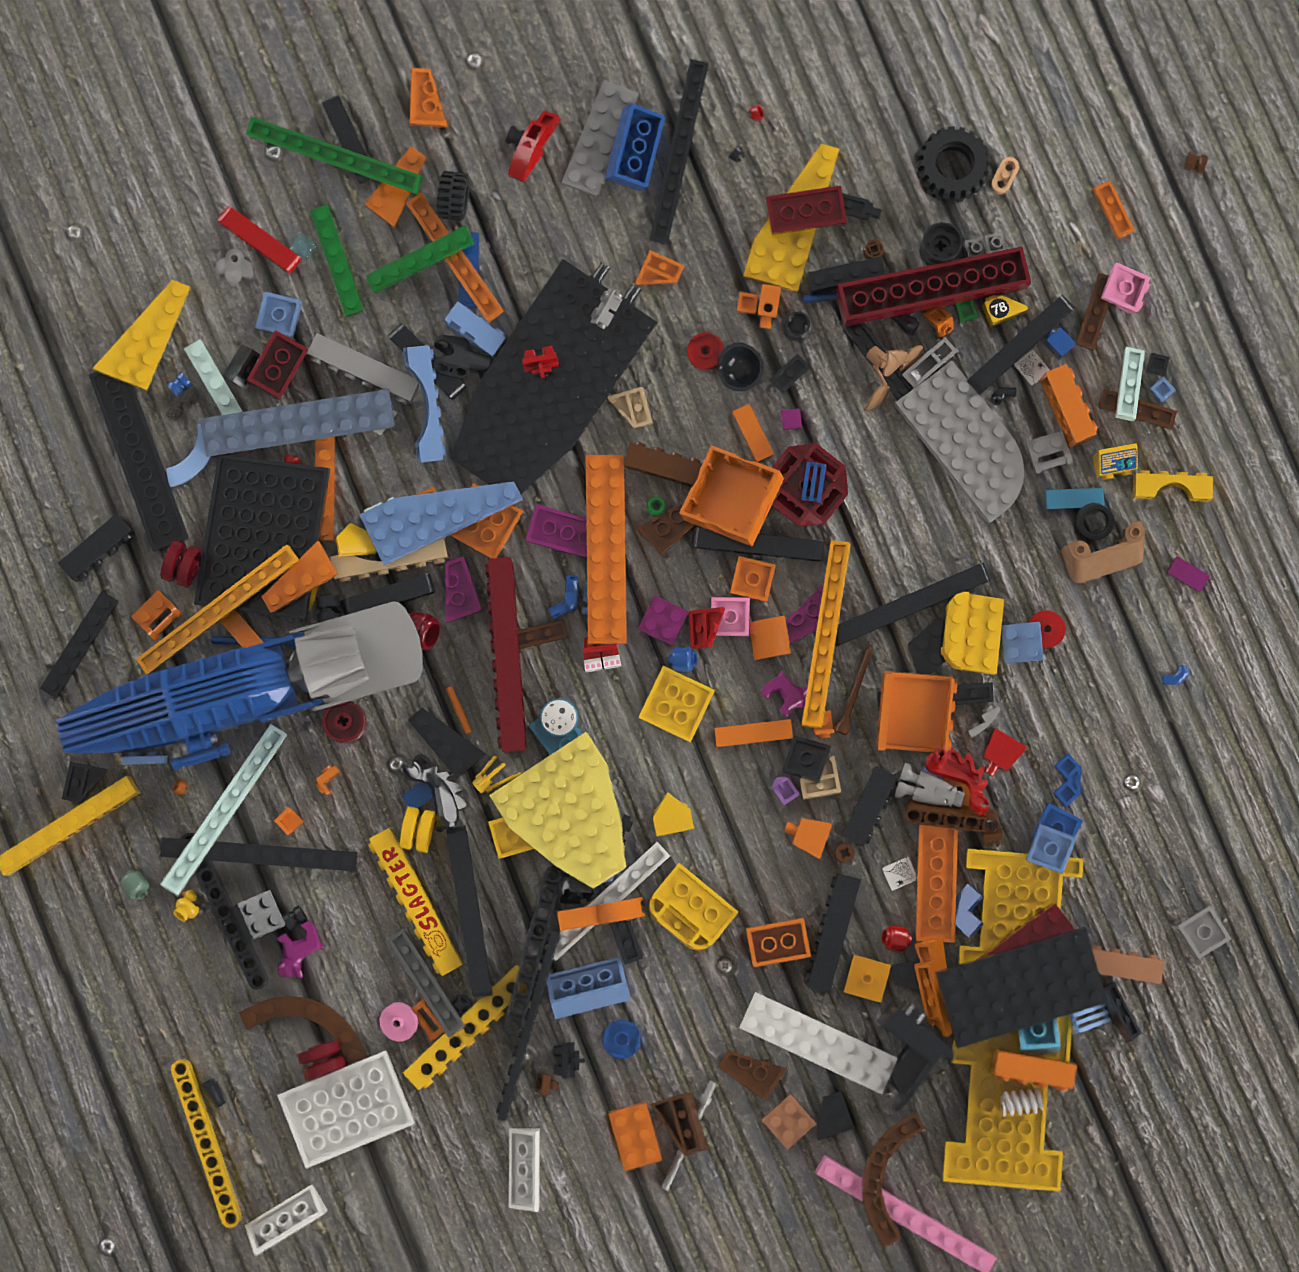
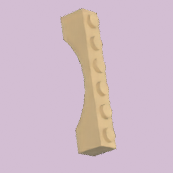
[330,537,449,583]

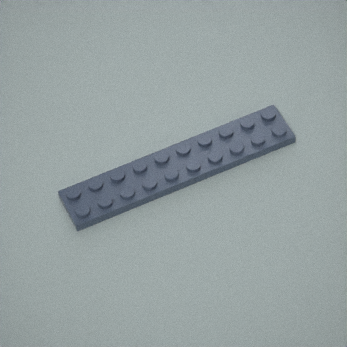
[200,389,395,457]

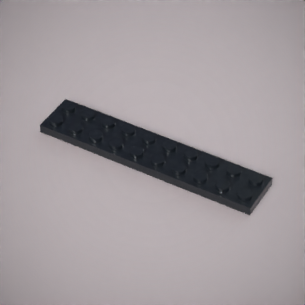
[89,372,190,552]

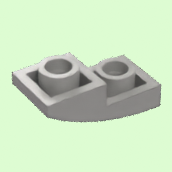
[962,233,1006,258]
[966,706,1000,739]

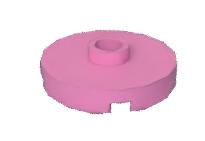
[380,1002,418,1041]

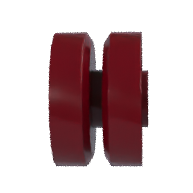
[160,540,202,588]
[322,701,367,744]
[297,1040,346,1081]

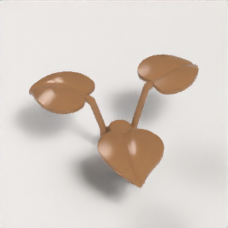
[863,345,923,411]

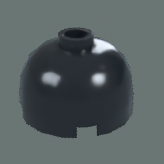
[556,874,595,904]

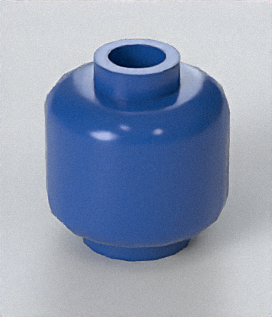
[668,647,697,672]

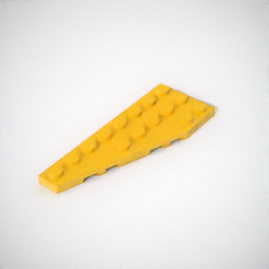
[743,144,839,293]

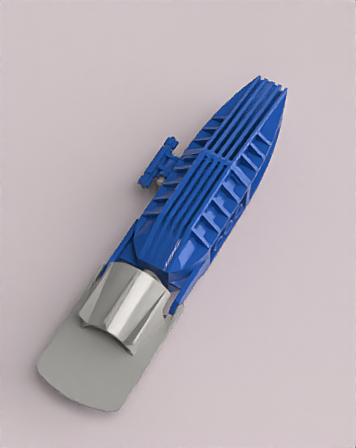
[56,602,423,770]

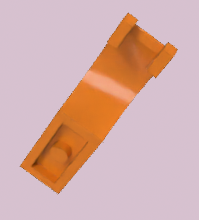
[556,897,645,931]

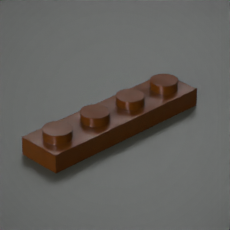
[1076,272,1109,350]
[1098,389,1177,430]

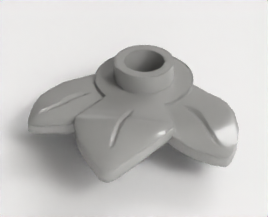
[216,249,254,287]

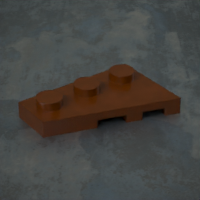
[717,1050,787,1101]

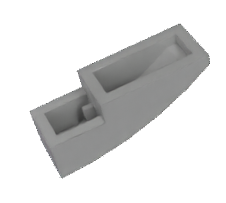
[902,337,958,388]

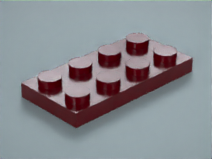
[766,185,847,235]

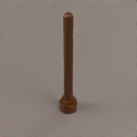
[834,646,873,735]

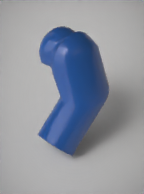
[1162,665,1189,685]

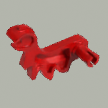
[925,747,990,816]

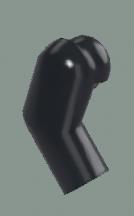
[990,387,1017,406]

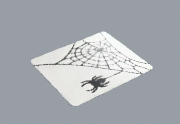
[1014,350,1050,386]
[882,857,917,891]

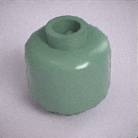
[120,870,149,899]

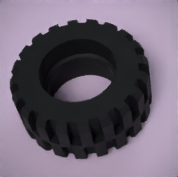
[916,126,991,203]

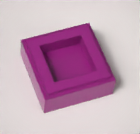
[781,409,802,430]

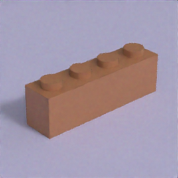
[1091,945,1165,984]

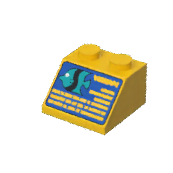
[1092,443,1138,480]

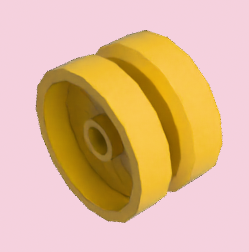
[400,806,436,853]

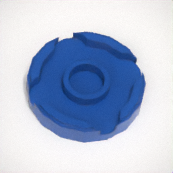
[603,1020,641,1059]

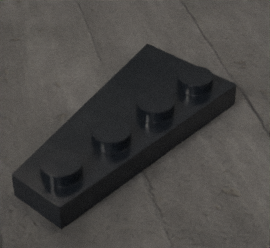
[408,708,486,779]

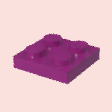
[638,595,689,646]

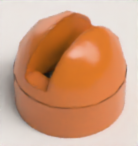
[172,778,189,795]

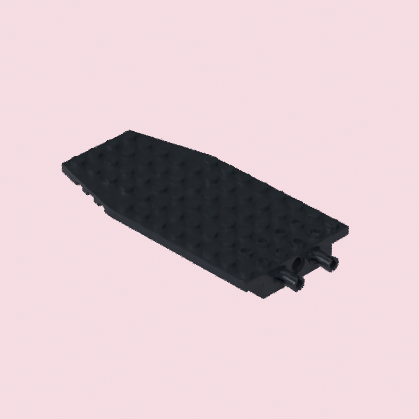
[450,259,657,495]

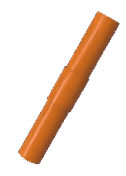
[445,686,473,734]

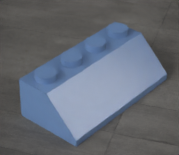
[547,957,631,1019]

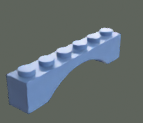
[403,345,445,463]

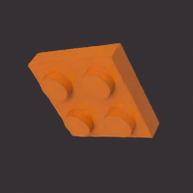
[730,556,776,602]

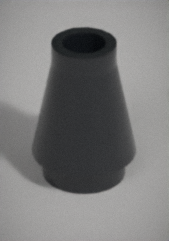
[891,314,920,335]
[200,1078,226,1109]

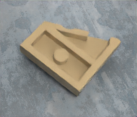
[608,387,653,429]
[800,756,841,800]

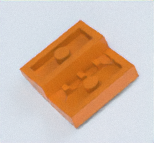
[749,616,791,661]

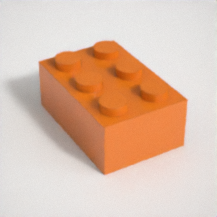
[745,918,811,967]
[609,1101,662,1171]

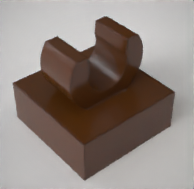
[981,824,1003,847]
[535,1072,559,1095]

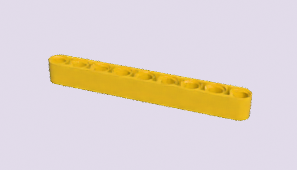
[171,1059,242,1228]

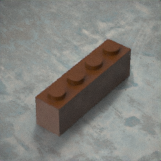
[624,441,702,487]

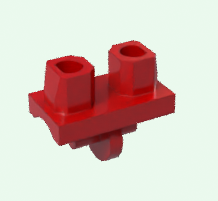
[522,346,559,379]

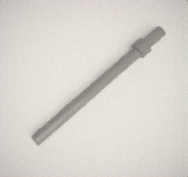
[661,1080,717,1191]

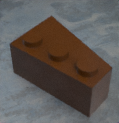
[650,1092,708,1156]

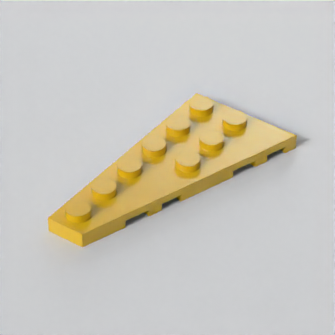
[93,280,190,391]

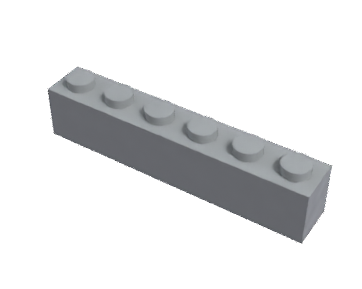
[307,333,420,405]

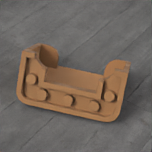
[1060,521,1145,583]

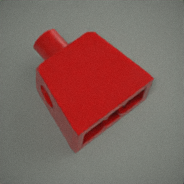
[982,728,1027,777]

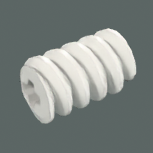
[1000,1088,1043,1117]

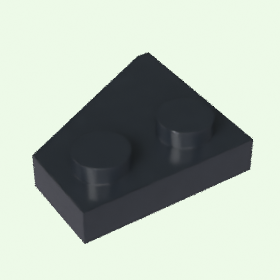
[62,761,108,803]

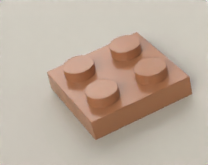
[761,1094,816,1150]

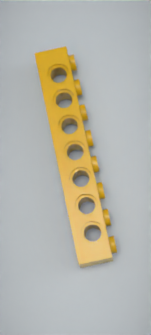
[403,964,528,1090]

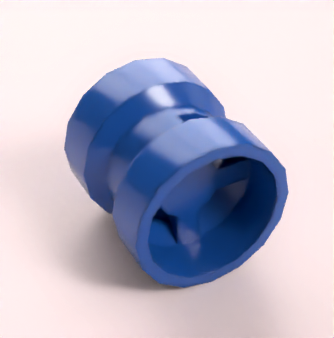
[167,372,193,399]

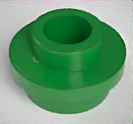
[647,497,666,516]

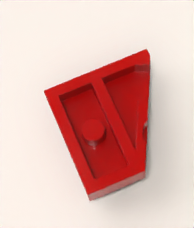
[689,607,725,649]

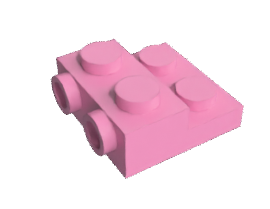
[1101,262,1150,314]

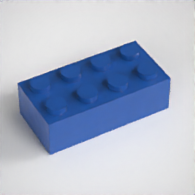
[605,103,665,191]

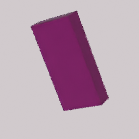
[1166,556,1210,592]

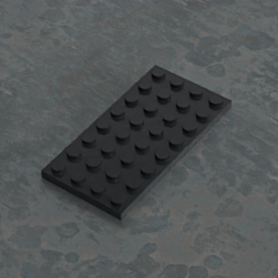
[935,927,1107,1048]

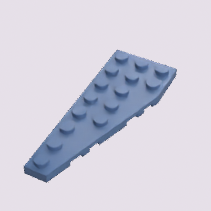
[359,482,523,566]

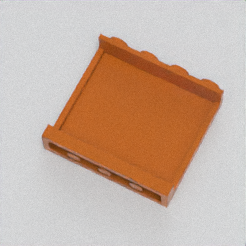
[876,671,957,753]

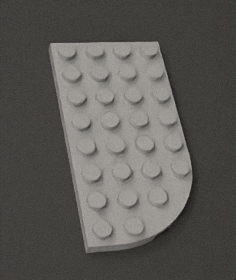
[894,361,1024,524]

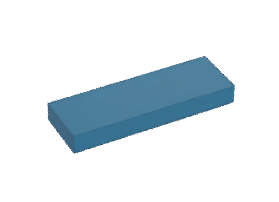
[1045,488,1104,510]

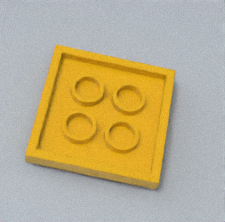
[638,666,715,742]

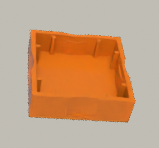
[679,445,784,546]

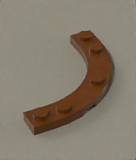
[239,996,368,1065]
[862,1112,926,1248]

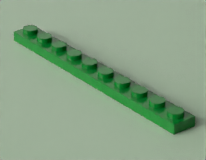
[245,117,423,194]

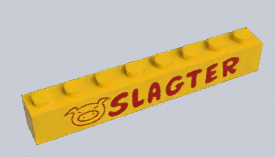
[0,776,141,876]
[368,828,464,976]

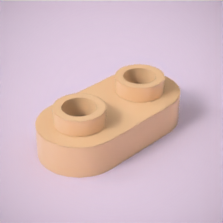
[991,157,1019,194]

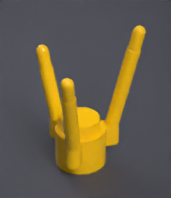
[472,755,522,794]

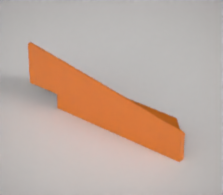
[914,937,953,1037]

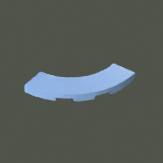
[166,424,211,488]

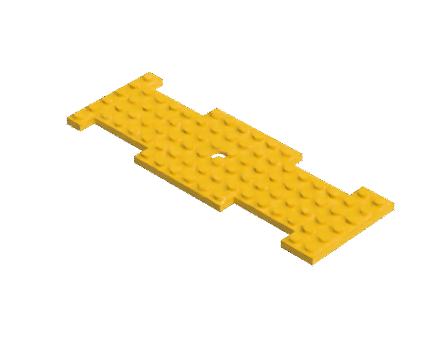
[942,849,1084,1191]

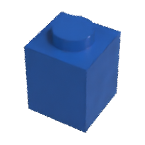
[1044,327,1076,360]

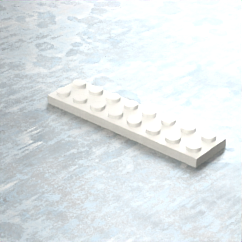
[739,992,898,1094]

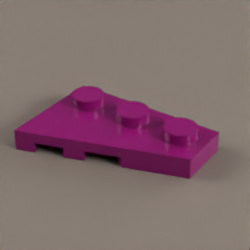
[445,556,482,623]

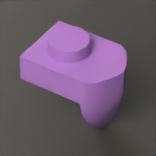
[772,776,800,806]

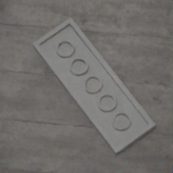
[562,80,639,198]

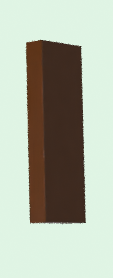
[518,619,569,649]

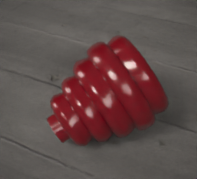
[408,612,441,651]

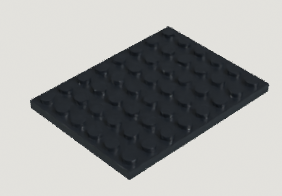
[194,454,331,620]

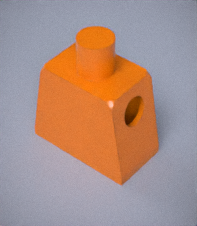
[757,284,781,329]
[784,818,832,859]

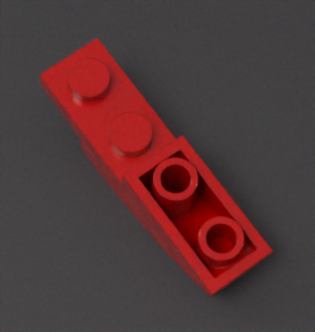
[508,110,561,182]

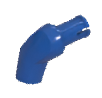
[548,575,579,619]

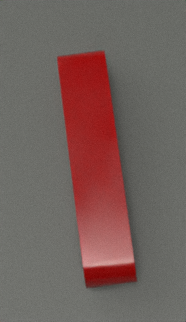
[217,205,302,275]

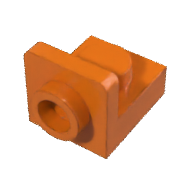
[923,307,954,338]
[813,710,834,739]

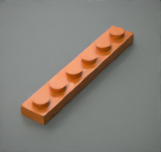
[315,437,335,541]

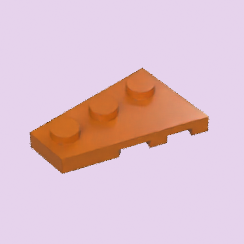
[409,68,448,128]

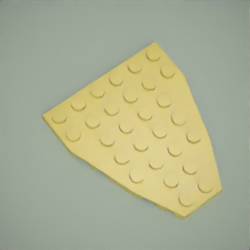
[490,732,626,889]

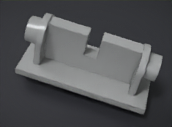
[591,289,623,329]

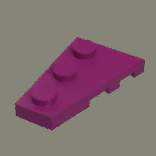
[786,585,823,644]

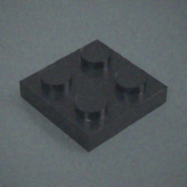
[782,735,831,783]

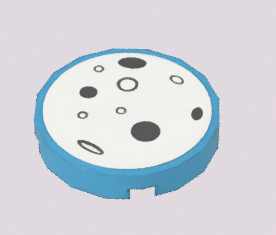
[540,698,579,737]

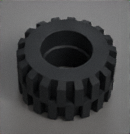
[437,171,470,221]

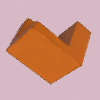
[274,807,304,835]

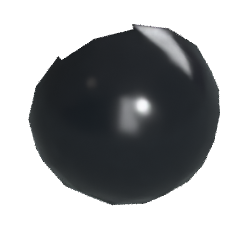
[717,343,764,391]

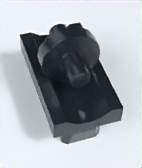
[553,1042,585,1079]

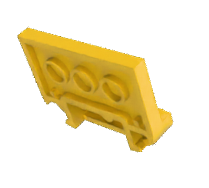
[941,592,1004,675]
[648,863,738,951]

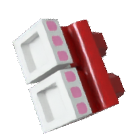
[583,637,621,673]

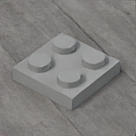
[1177,905,1231,959]

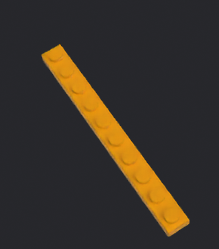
[802,540,851,729]
[136,545,299,675]

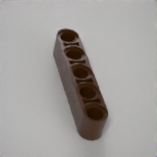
[905,799,1000,833]

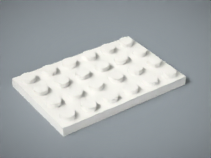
[277,1050,415,1168]

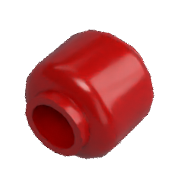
[881,925,912,952]

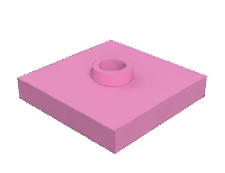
[711,597,750,636]

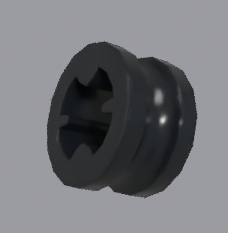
[412,754,431,770]

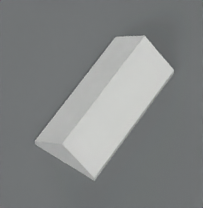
[509,1128,540,1212]
[245,1185,327,1255]

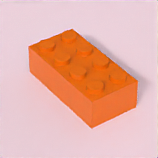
[1040,364,1098,449]
[990,1049,1077,1091]

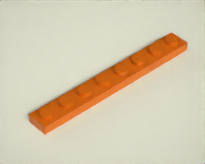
[406,192,504,323]

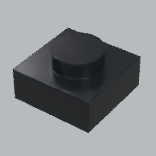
[1146,352,1170,376]

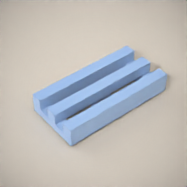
[1070,1004,1111,1033]

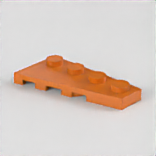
[365,146,427,228]
[262,541,338,614]

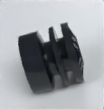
[919,222,963,266]

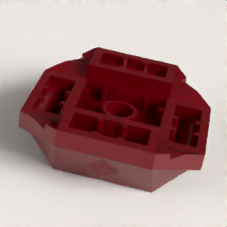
[771,442,848,527]

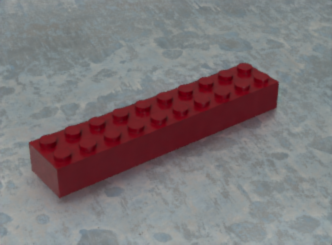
[835,247,1031,327]
[485,557,527,753]

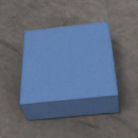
[1148,376,1176,404]

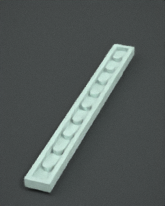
[161,724,287,896]

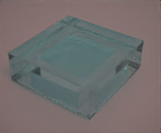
[290,233,316,260]

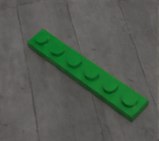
[310,204,364,317]
[366,225,475,294]

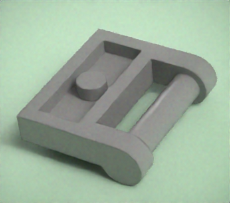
[1025,431,1073,474]

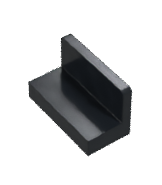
[222,345,260,391]

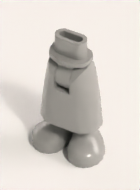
[894,763,965,807]

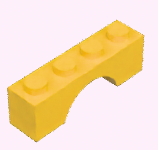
[1132,470,1213,502]

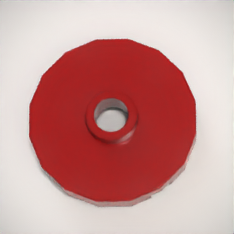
[687,332,724,371]
[1028,610,1066,649]

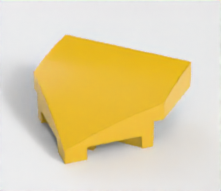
[336,523,377,557]
[653,792,694,836]

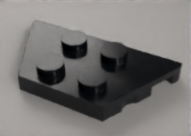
[908,618,946,675]

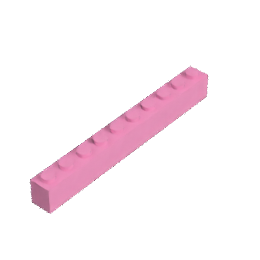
[815,1155,997,1272]

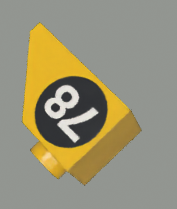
[982,295,1028,327]

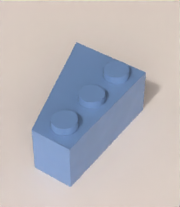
[444,301,507,360]

